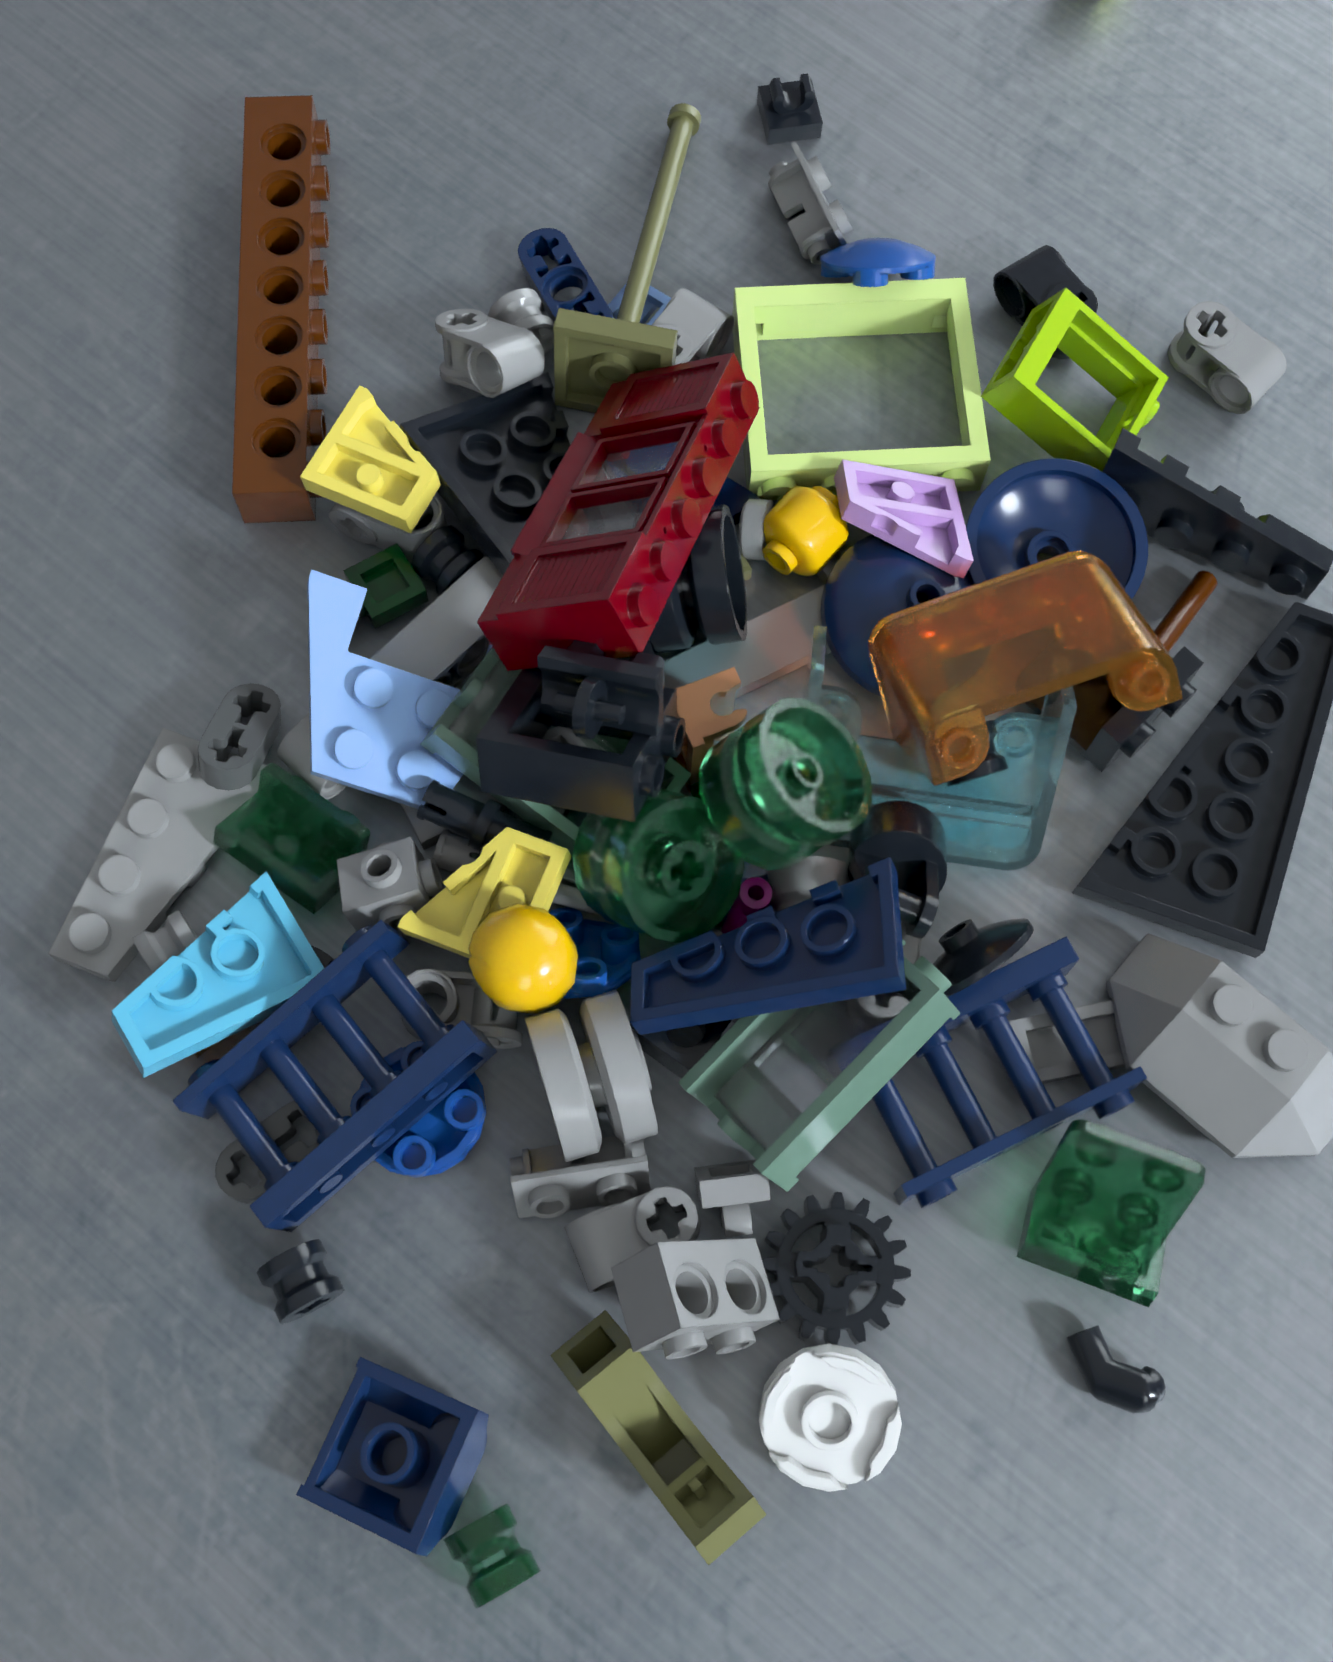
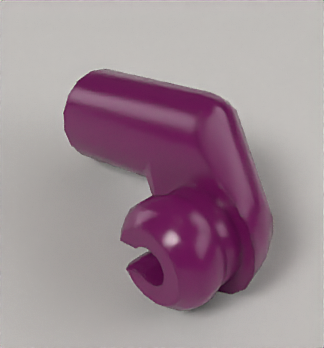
[720,877,772,933]

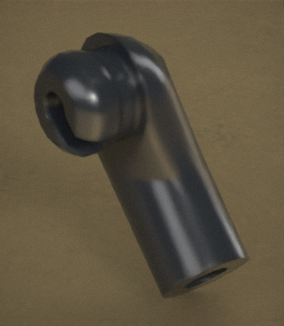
[1066,1325,1166,1413]

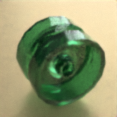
[699,698,872,871]
[572,789,745,943]

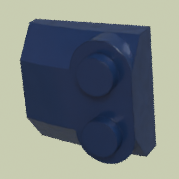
[296,1357,489,1557]

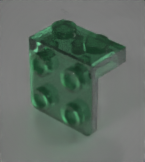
[1016,1119,1206,1308]

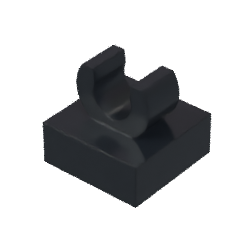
[757,73,823,145]

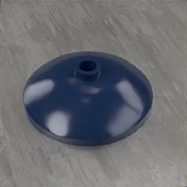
[966,458,1148,638]
[821,535,998,705]

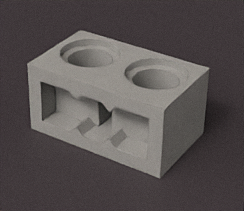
[611,1238,779,1360]

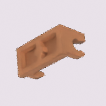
[673,667,747,794]

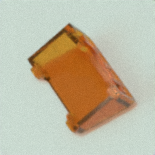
[868,550,1183,786]

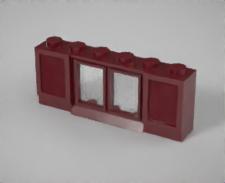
[477,352,760,671]

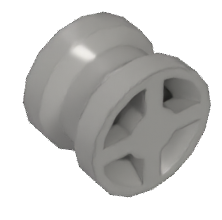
[487,288,554,355]
[132,910,198,973]

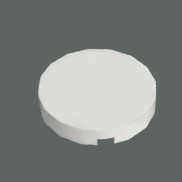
[759,1344,902,1492]

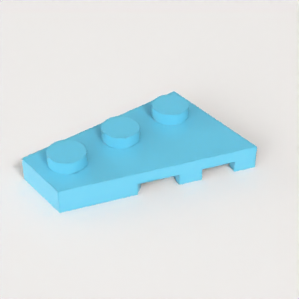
[112,871,324,1078]

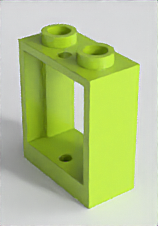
[981,287,1169,471]

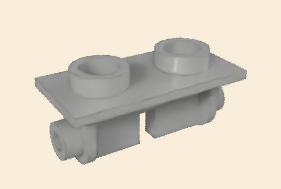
[768,141,853,265]
[509,1136,651,1218]

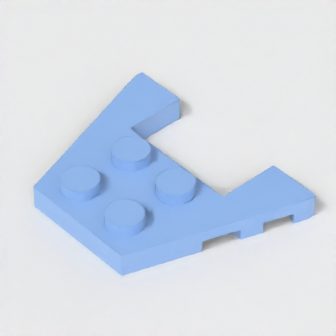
[307,569,492,809]

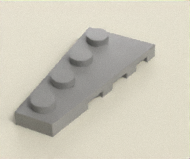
[48,728,282,982]

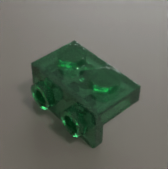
[213,762,370,914]

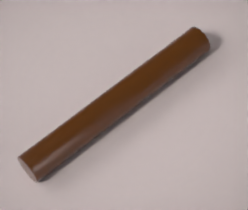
[1112,570,1218,703]

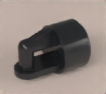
[848,800,947,939]

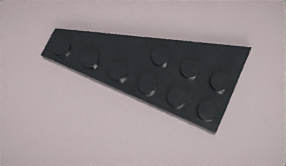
[400,372,655,661]
[1072,601,1333,958]

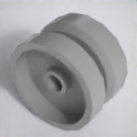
[524,990,658,1162]

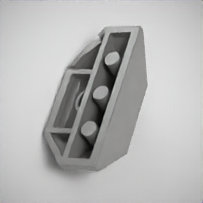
[1106,933,1333,1158]

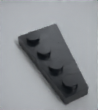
[1102,428,1333,600]

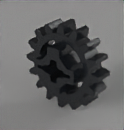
[762,1192,911,1345]

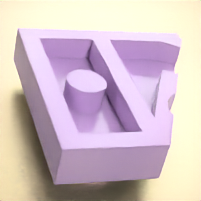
[834,459,974,578]

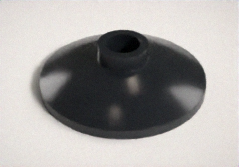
[933,918,1034,997]

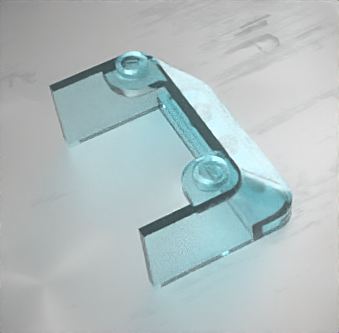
[790,625,1077,871]

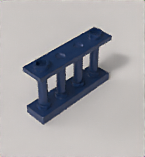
[172,920,498,1232]
[826,936,1147,1208]

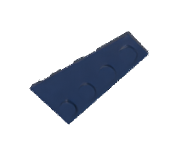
[630,857,906,1035]

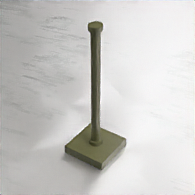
[553,103,701,413]

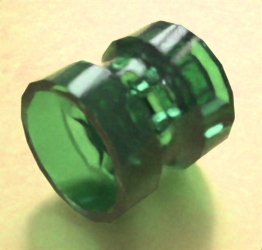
[443,1503,541,1609]

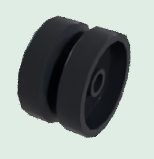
[635,504,748,652]

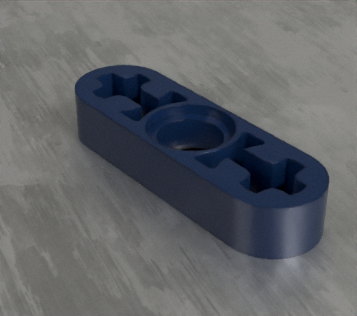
[518,228,614,322]

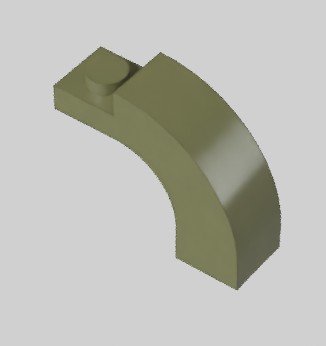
[550,1310,767,1565]

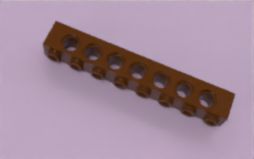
[232,95,331,523]

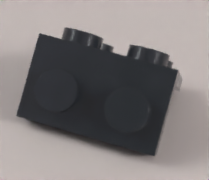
[1015,622,1204,772]

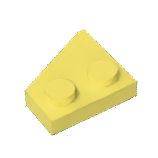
[300,385,441,533]
[398,827,572,959]

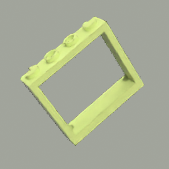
[732,278,991,501]

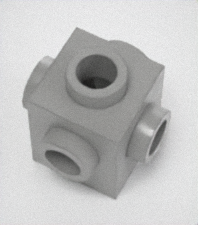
[337,837,444,937]

